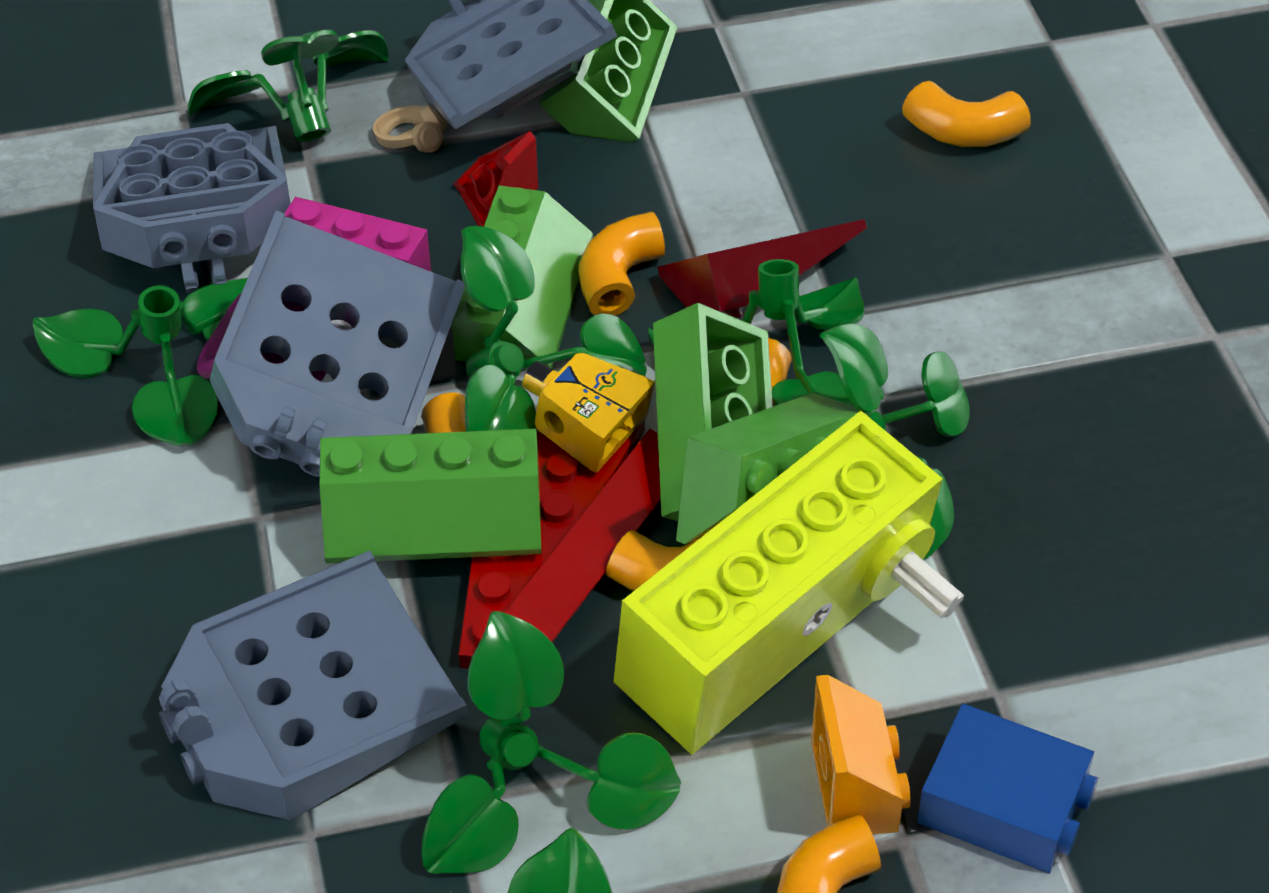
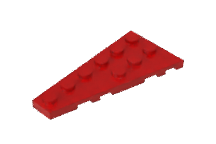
[459,420,645,669]

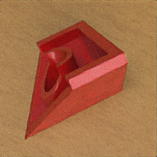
[453,131,538,227]

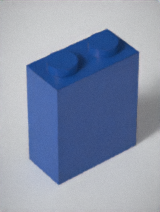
[917,703,1099,874]

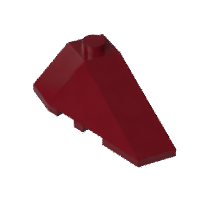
[657,219,867,318]

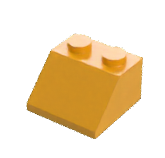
[811,675,910,835]

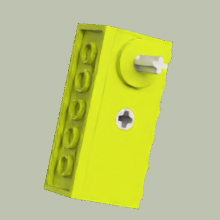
[614,411,964,755]

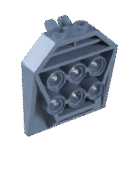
[405,0,617,130]
[93,123,291,293]
[210,210,465,477]
[158,550,468,820]

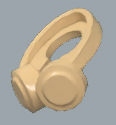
[372,104,448,153]

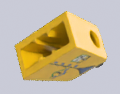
[522,353,655,473]

